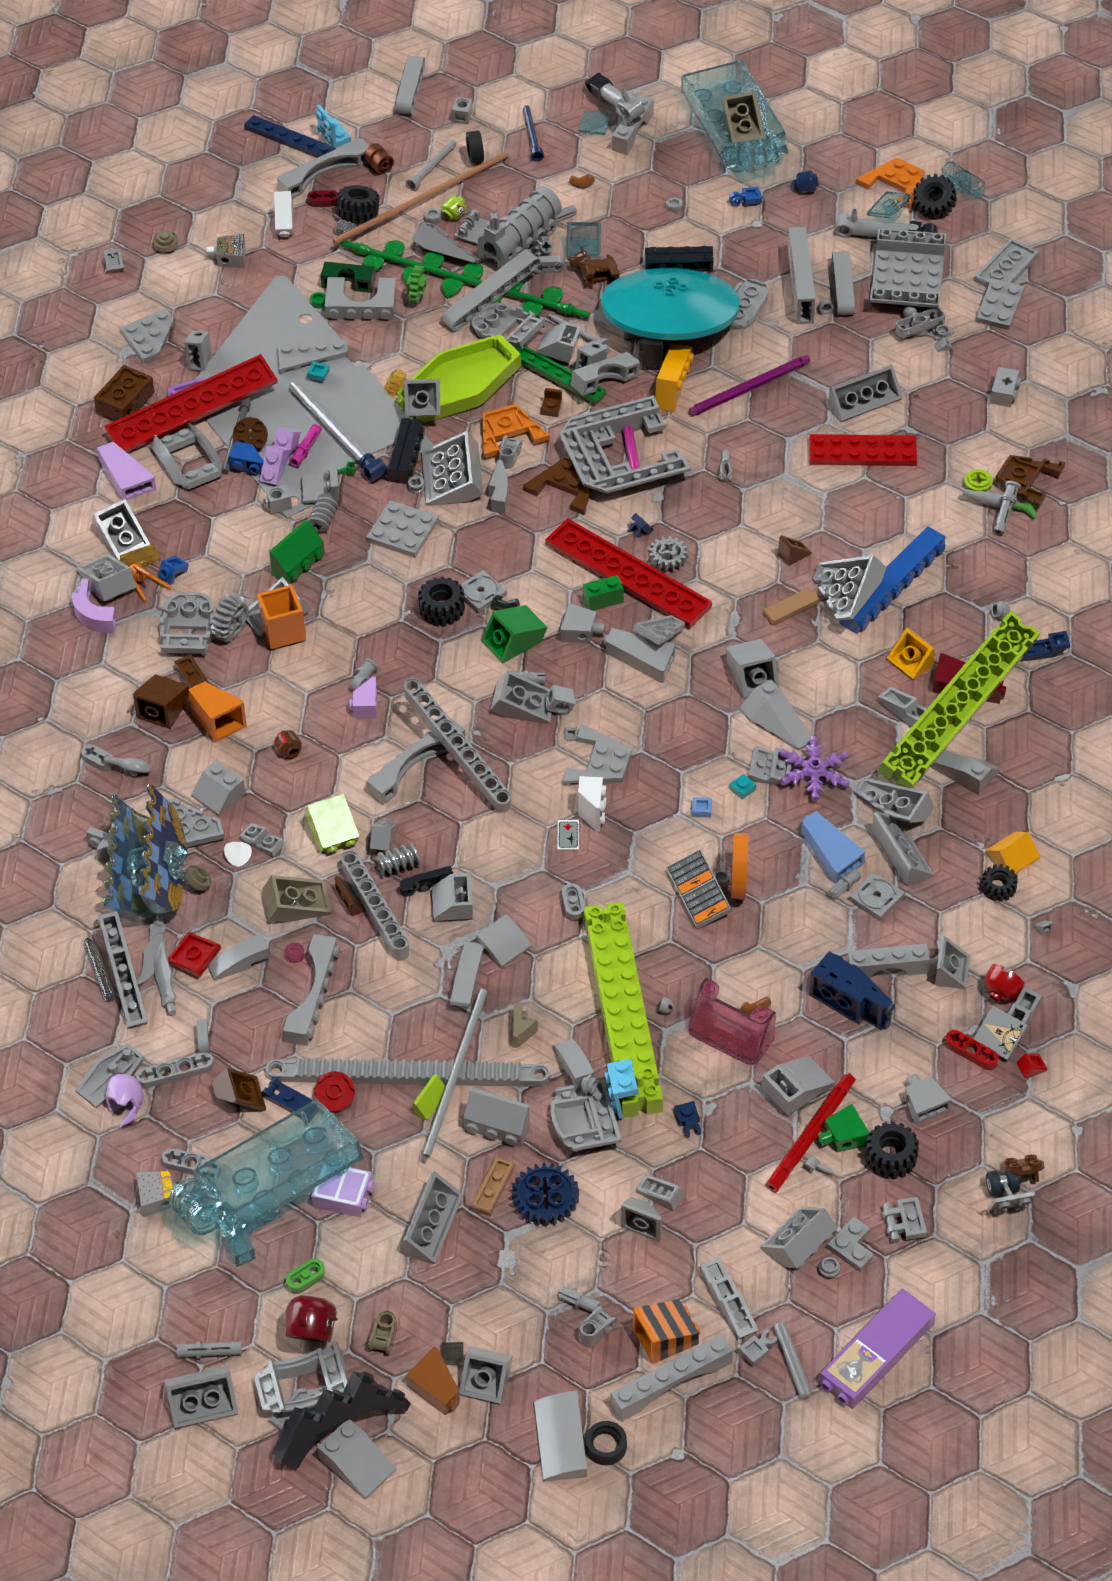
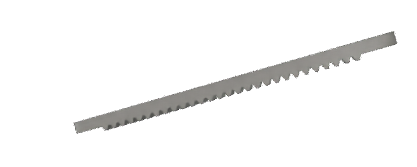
[266,1057,550,1087]

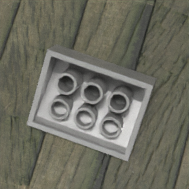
[422,431,483,506]

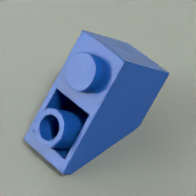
[229,441,264,475]

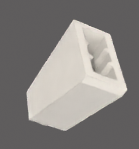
[274,191,293,237]

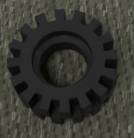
[981,864,1018,902]

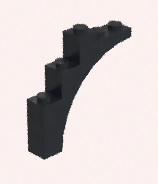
[272,1371,411,1468]

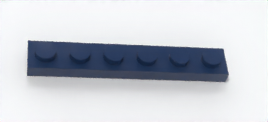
[244,115,336,158]

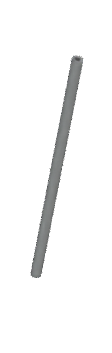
[422,988,488,1158]

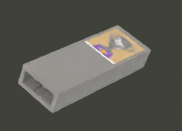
[788,227,815,324]

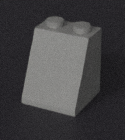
[726,639,779,698]

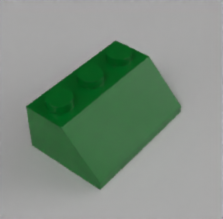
[269,519,325,584]

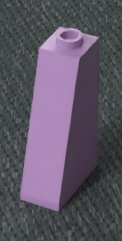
[97,442,156,501]

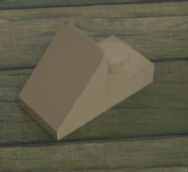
[513,1003,538,1048]

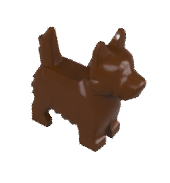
[569,246,620,287]

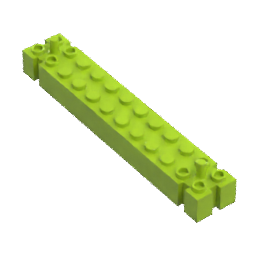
[877,611,1040,788]
[584,902,663,1118]

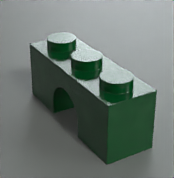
[321,261,376,293]

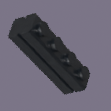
[645,246,714,271]
[387,417,425,483]

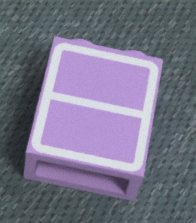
[311,1162,375,1218]

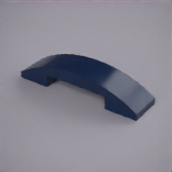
[1019,631,1070,662]

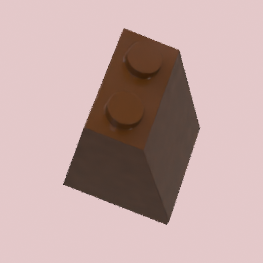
[133,674,190,729]

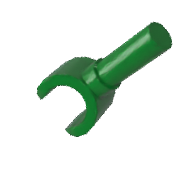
[338,461,356,476]

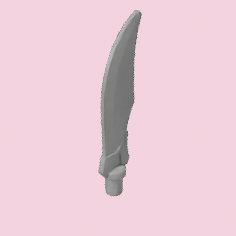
[137,913,166,985]
[154,939,176,1015]

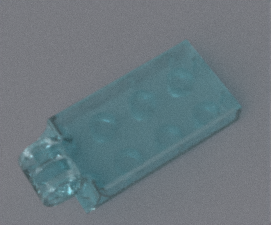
[681,60,789,173]
[168,1099,364,1239]

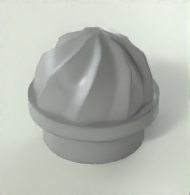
[992,601,1010,619]

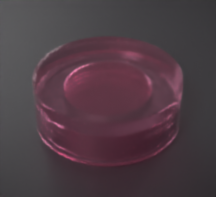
[285,943,305,963]

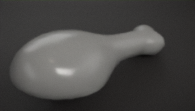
[104,756,151,776]

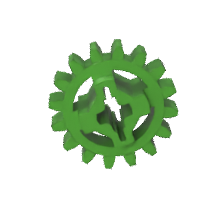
[407,265,427,303]

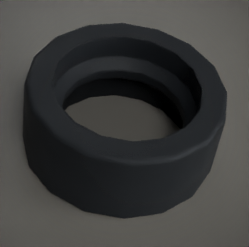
[466,130,484,163]
[586,1421,627,1465]

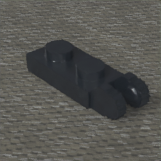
[400,866,453,897]

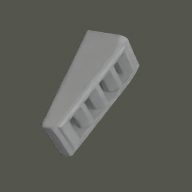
[636,1174,684,1210]

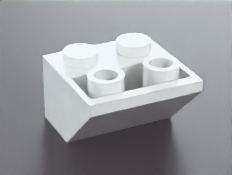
[578,776,606,832]

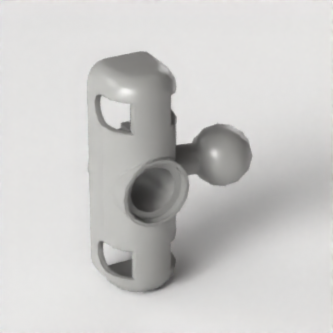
[896,305,945,338]

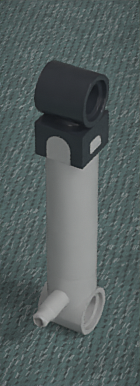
[835,209,938,238]

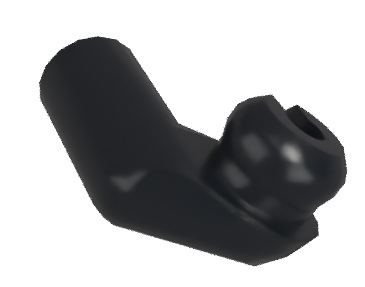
[492,595,520,610]

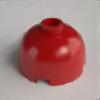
[984,964,1025,1002]

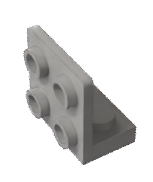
[302,460,339,503]

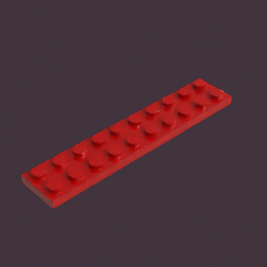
[105,354,278,453]
[545,518,712,628]

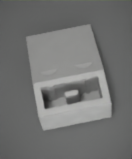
[762,1056,835,1115]

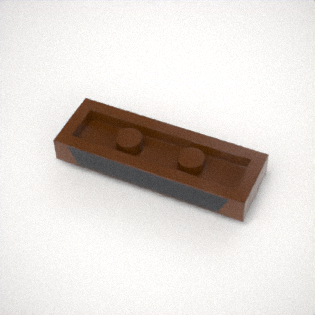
[174,654,210,689]

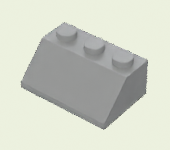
[463,1087,530,1147]
[760,1206,838,1268]
[164,1366,238,1428]

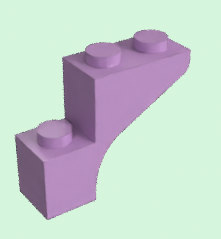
[259,428,301,485]

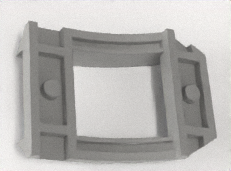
[150,422,223,489]
[254,1340,349,1412]

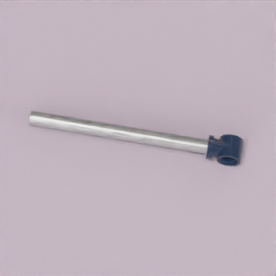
[289,381,387,482]

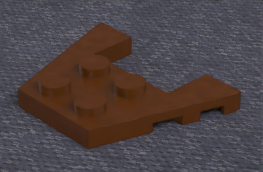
[995,455,1066,509]
[523,457,592,515]

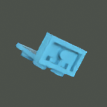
[315,104,351,148]

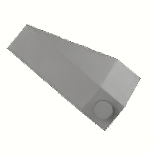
[412,222,481,263]
[740,680,811,751]
[931,750,1000,795]
[854,777,934,823]

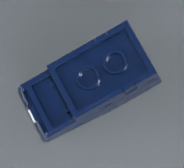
[809,951,895,1031]

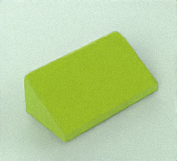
[413,1074,446,1120]

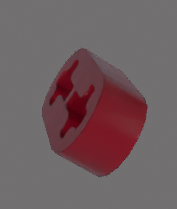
[307,190,338,207]

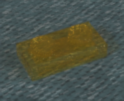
[120,543,160,568]

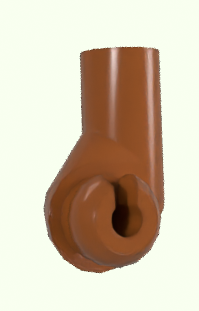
[569,174,595,188]
[741,997,771,1016]

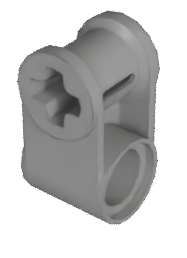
[499,435,523,469]
[579,1306,618,1347]

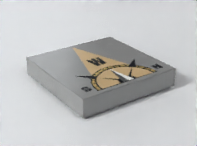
[973,1006,1029,1061]

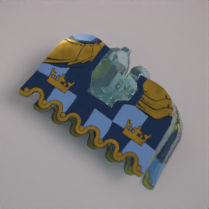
[102,783,187,922]

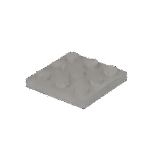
[366,500,439,558]

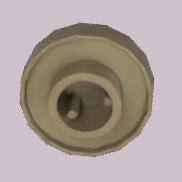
[153,231,178,252]
[184,865,212,891]

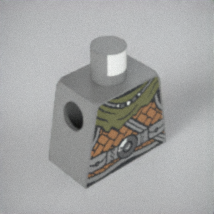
[207,233,245,268]

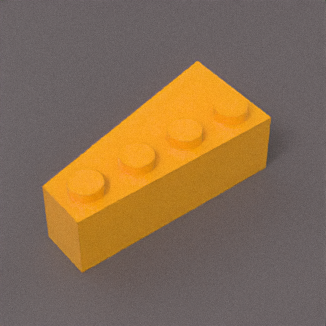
[655,343,694,412]

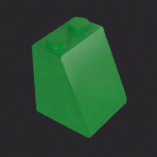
[481,605,548,663]

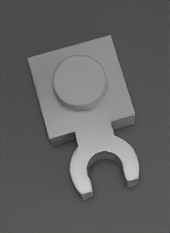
[738,1329,778,1366]

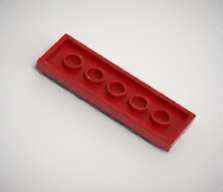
[809,434,917,466]

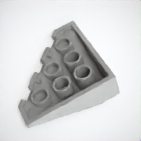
[813,555,887,621]

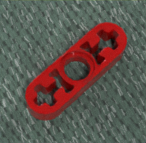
[945,1030,999,1070]

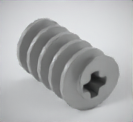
[308,493,338,532]
[377,843,421,877]

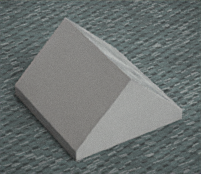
[935,936,970,989]

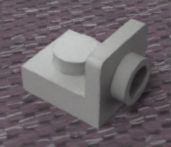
[104,248,124,273]

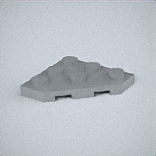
[120,309,175,364]
[165,799,225,852]

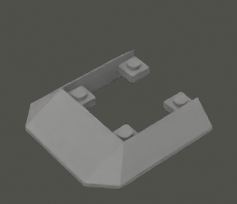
[559,396,691,493]

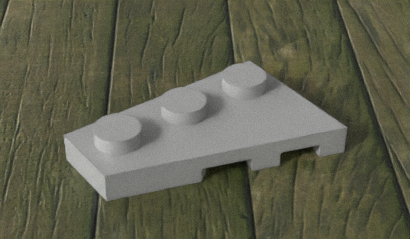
[633,615,685,645]

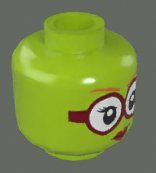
[442,196,466,221]

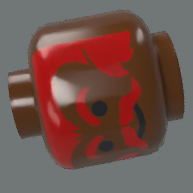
[274,730,302,758]

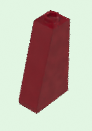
[933,653,1007,704]

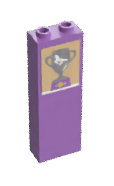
[819,1288,936,1409]

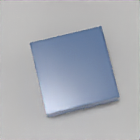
[692,798,712,818]

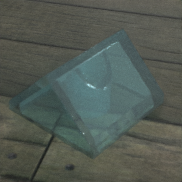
[567,222,601,257]

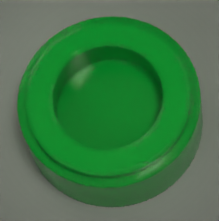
[310,292,326,308]

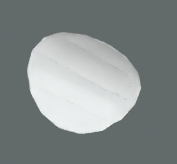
[224,842,252,867]

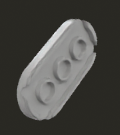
[728,279,769,330]

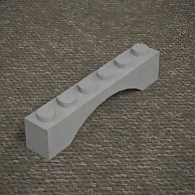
[277,138,369,199]
[366,717,466,805]
[283,934,340,1046]
[610,1334,733,1422]

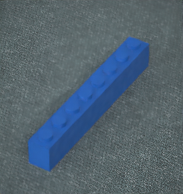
[839,526,946,634]

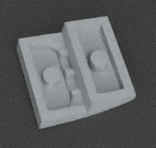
[748,746,792,785]
[476,914,532,968]

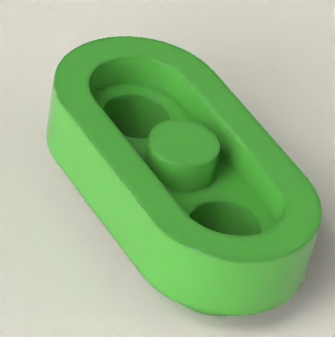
[286,1259,325,1293]

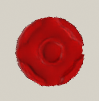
[315,1071,355,1112]

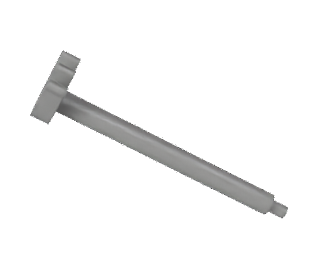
[548,314,610,346]

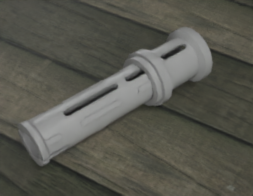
[993,481,1021,535]

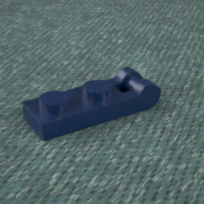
[261,1077,320,1122]

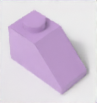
[349,677,377,718]

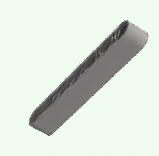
[441,249,540,331]
[341,850,409,961]

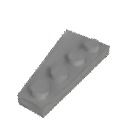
[278,339,348,374]

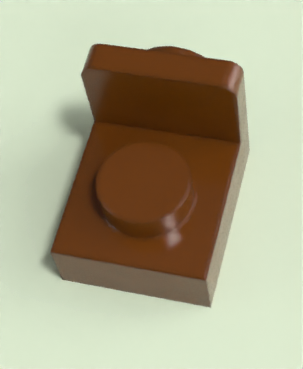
[541,388,562,417]

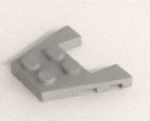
[563,724,632,786]

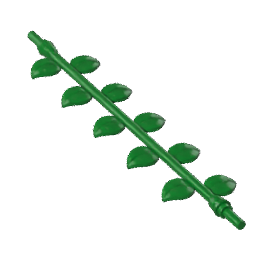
[339,240,590,319]

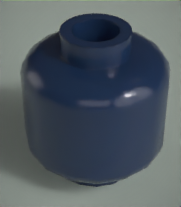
[793,170,819,194]

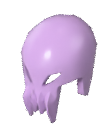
[106,1074,144,1127]

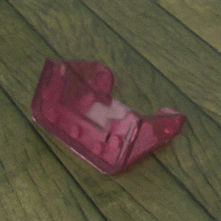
[688,978,776,1065]

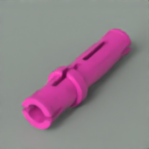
[289,424,322,467]

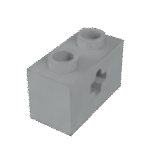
[990,367,1021,407]

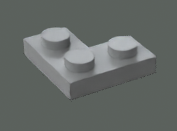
[827,1217,874,1272]

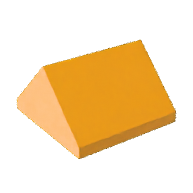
[887,627,935,679]
[985,832,1040,874]

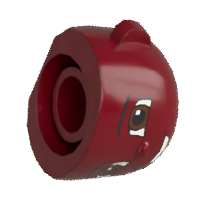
[283,1295,338,1343]

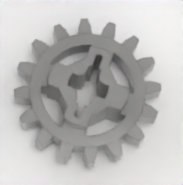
[648,536,688,571]

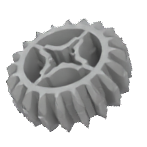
[211,593,249,643]

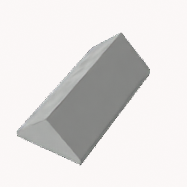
[828,365,903,421]
[872,811,934,887]
[403,1171,463,1264]

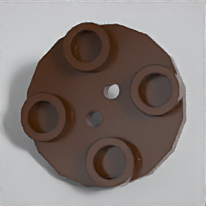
[233,417,268,451]
[1003,1155,1045,1182]

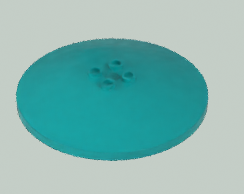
[601,268,740,340]

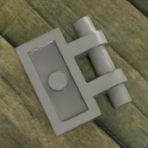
[882,1197,927,1243]

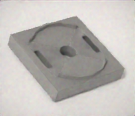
[461,570,507,613]
[849,872,905,920]

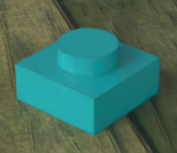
[307,361,330,382]
[729,774,757,800]

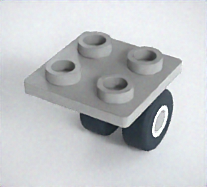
[986,1170,1036,1214]

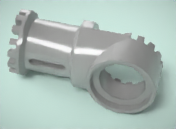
[350,658,378,690]

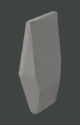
[76,1043,145,1108]

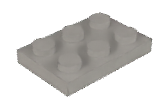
[976,278,1025,330]

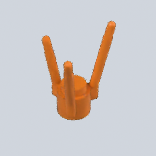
[130,563,172,602]

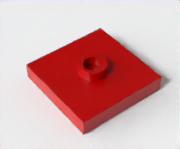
[168,932,221,977]

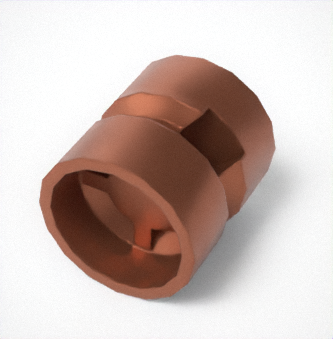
[364,143,394,174]

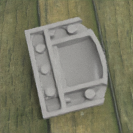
[551,1079,622,1151]

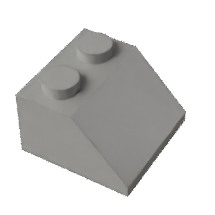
[191,760,246,816]
[459,1346,513,1404]

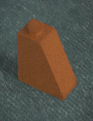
[406,1346,460,1415]

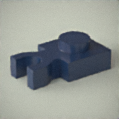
[674,1101,701,1138]

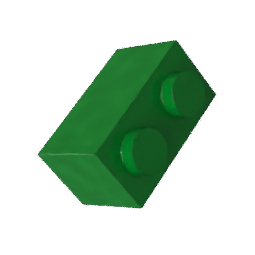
[583,575,624,611]

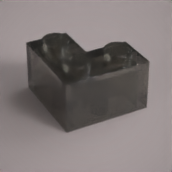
[639,337,664,370]

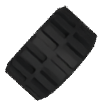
[336,185,380,224]
[418,577,465,626]
[865,1121,919,1179]

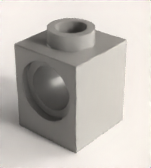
[452,97,473,124]
[264,484,292,514]
[545,685,576,715]

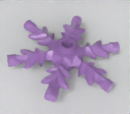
[780,736,850,801]

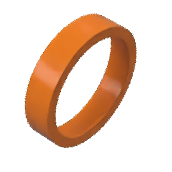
[731,833,749,899]

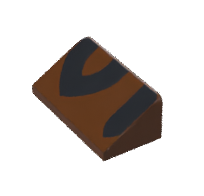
[334,876,365,916]

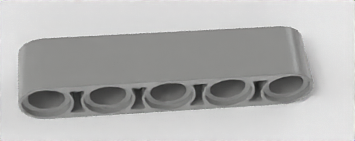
[395,56,425,115]
[832,251,855,315]

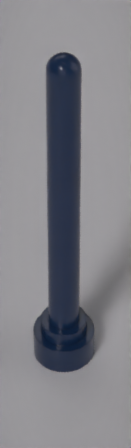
[523,105,544,162]

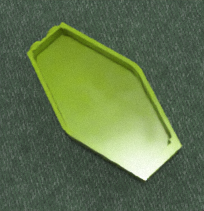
[397,334,522,424]

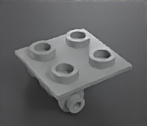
[454,209,490,244]

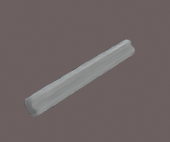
[774,1322,811,1399]

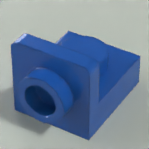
[158,556,189,584]

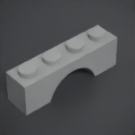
[612,95,654,155]
[570,352,640,396]
[847,944,930,978]

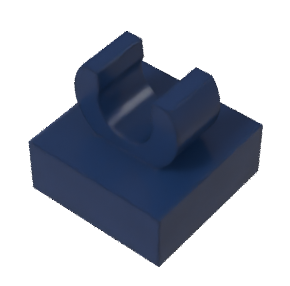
[629,513,654,538]

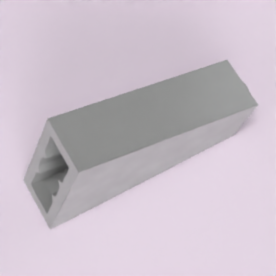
[604,628,675,683]

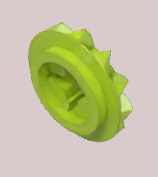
[964,469,993,492]

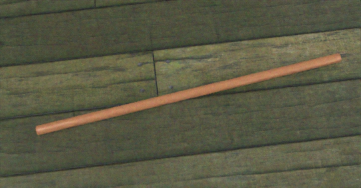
[332,151,509,245]

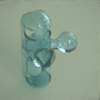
[941,162,986,198]

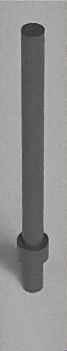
[222,395,252,474]

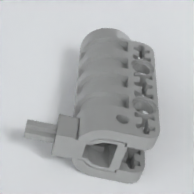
[477,186,562,269]

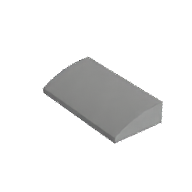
[534,1391,587,1482]

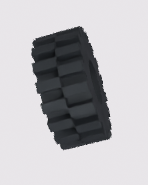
[913,174,957,219]

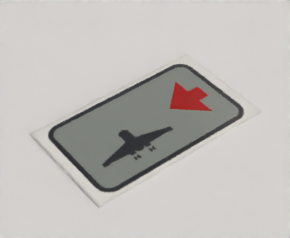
[558,820,579,849]

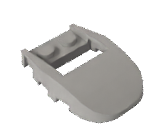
[472,303,546,350]
[160,592,214,656]

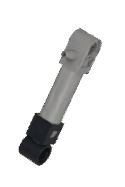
[585,72,645,121]

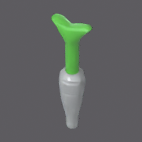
[962,489,1036,519]

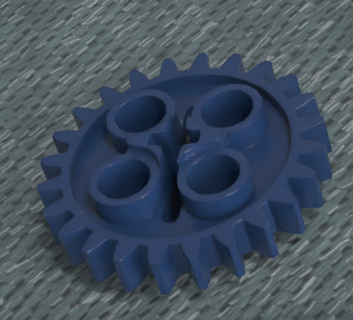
[512,1162,579,1226]

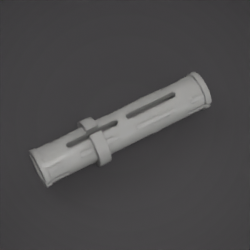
[177,1341,242,1359]

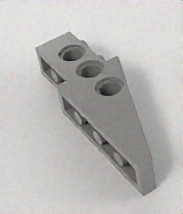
[98,911,148,1028]

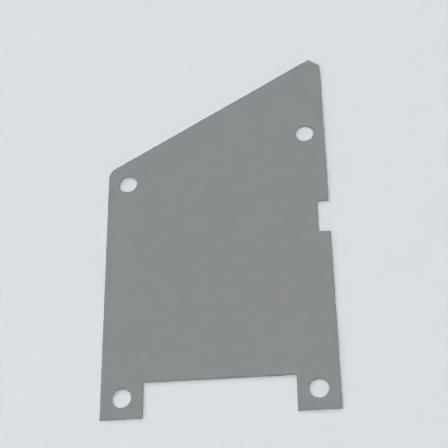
[196,276,435,518]

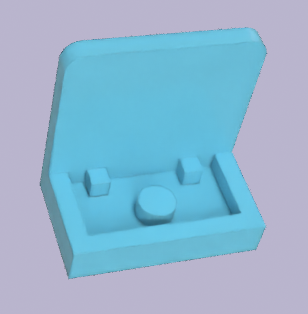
[605,1058,639,1119]

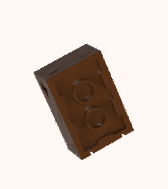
[94,365,155,421]

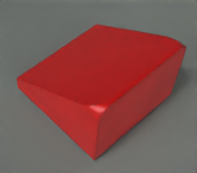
[1017,1054,1048,1078]

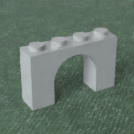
[325,277,397,319]

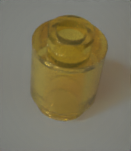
[385,369,406,395]

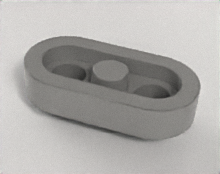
[562,883,585,919]

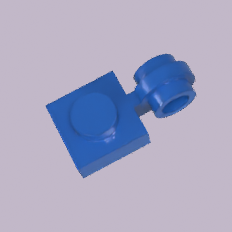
[729,187,762,206]

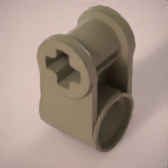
[368,1310,397,1354]

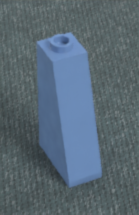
[801,811,865,883]

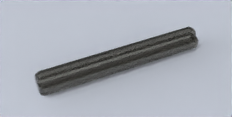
[84,937,115,1002]

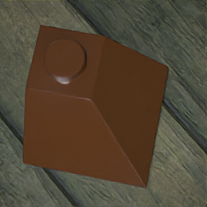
[211,1068,266,1111]

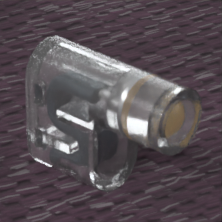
[333,220,357,242]

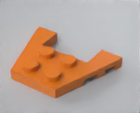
[856,157,925,210]
[482,404,550,458]

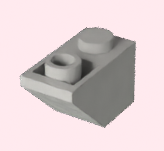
[370,818,398,851]

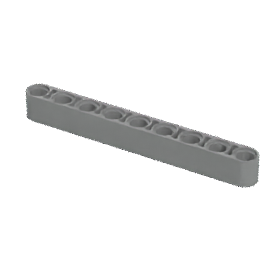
[404,678,511,812]

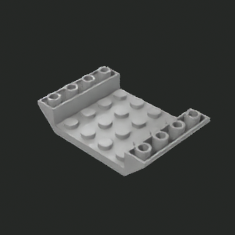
[870,228,946,308]

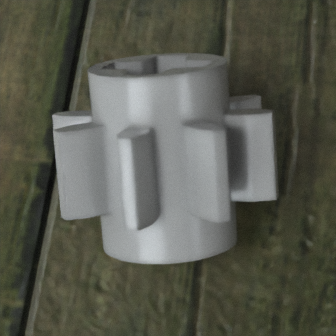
[531,236,553,256]

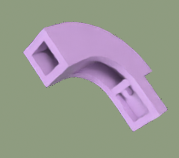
[72,579,116,633]

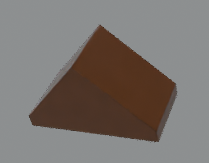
[778,535,812,566]

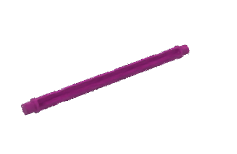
[689,355,810,416]

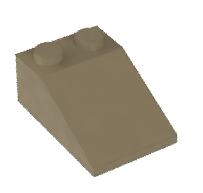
[722,91,765,144]
[262,875,332,922]

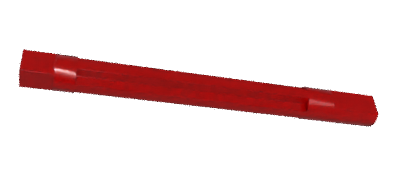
[765,1073,857,1193]

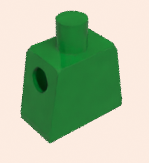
[817,1104,869,1152]

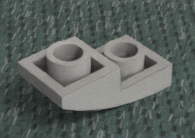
[240,823,285,857]

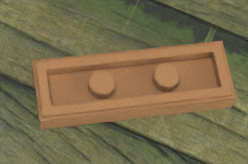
[763,587,820,625]
[471,1157,515,1216]

